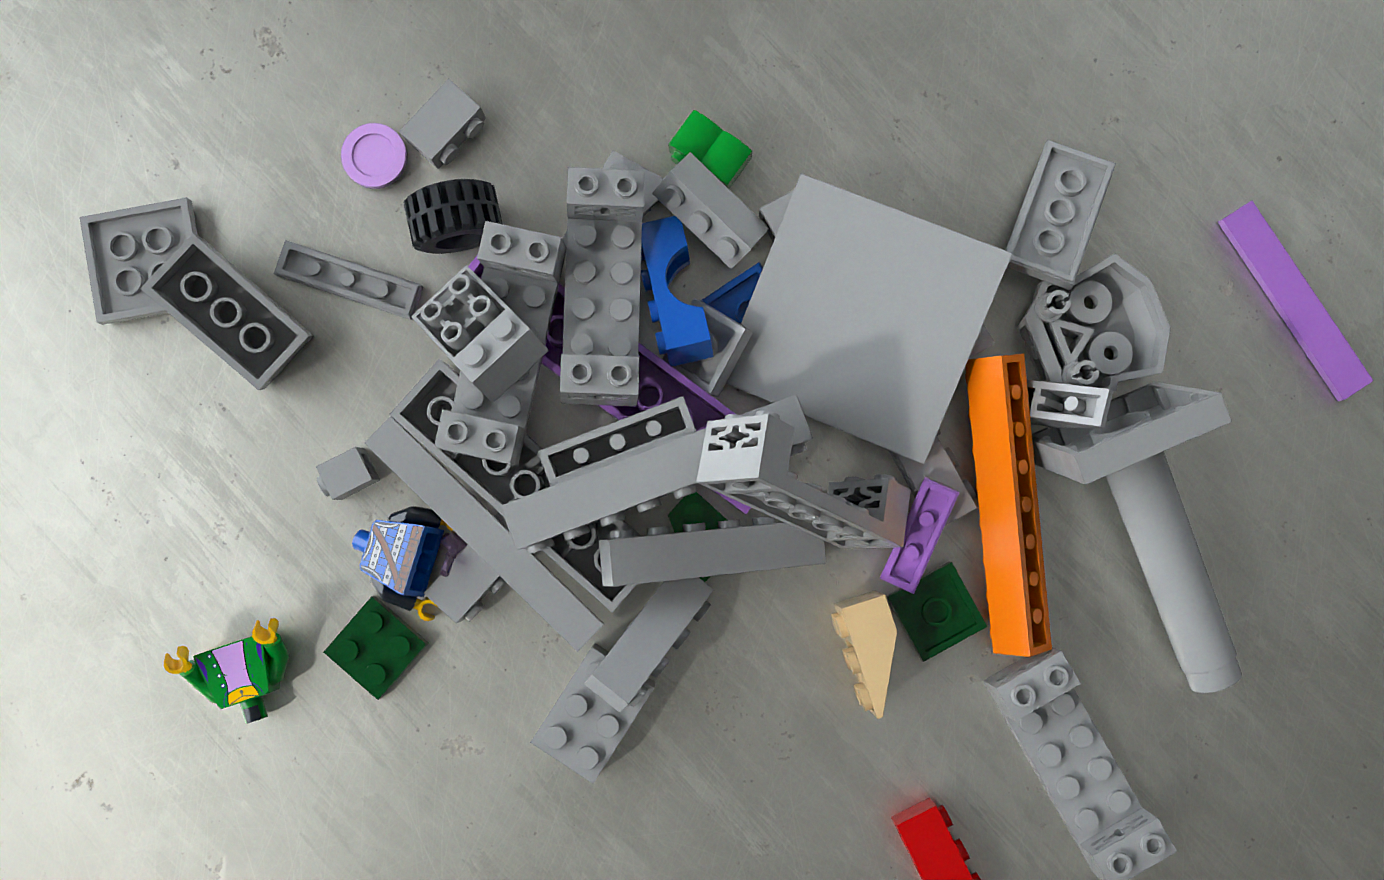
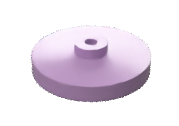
[341,123,407,189]

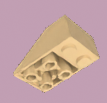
[831,591,897,719]

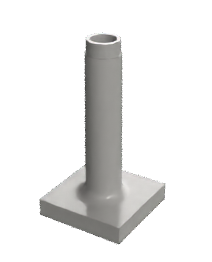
[1032,382,1242,693]

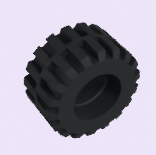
[404,179,503,254]

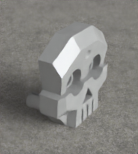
[1017,254,1171,391]

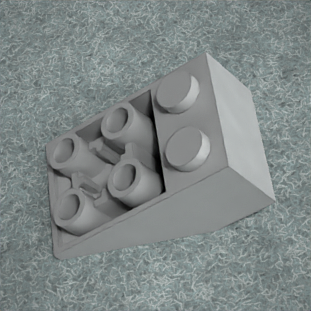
[411,265,549,403]

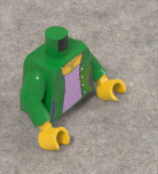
[164,618,290,724]

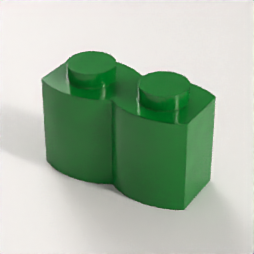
[668,110,752,189]

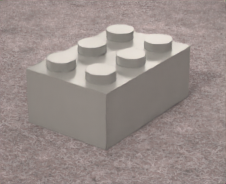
[530,643,656,783]

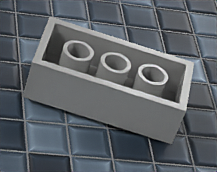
[140,233,314,390]

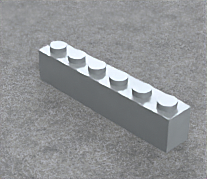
[599,517,826,587]

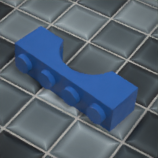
[641,216,714,367]

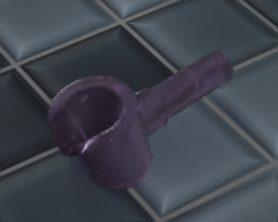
[439,530,468,577]

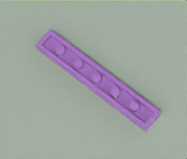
[1218,201,1374,401]

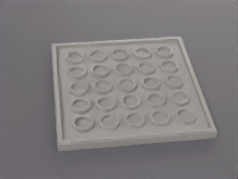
[726,173,1012,464]

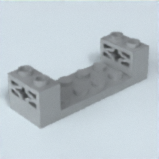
[560,167,645,406]
[434,221,566,466]
[697,410,911,549]
[983,647,1177,880]

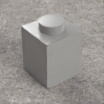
[316,447,380,500]

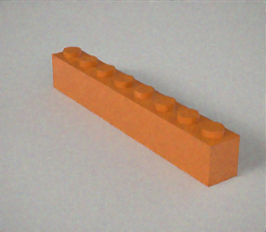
[965,354,1052,657]

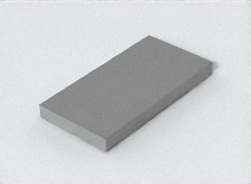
[1005,140,1116,290]

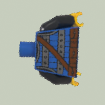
[352,506,456,621]

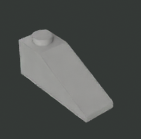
[1027,380,1113,428]

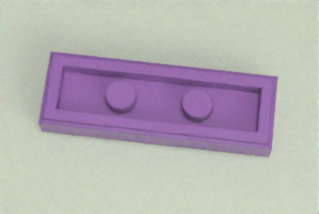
[880,477,959,594]

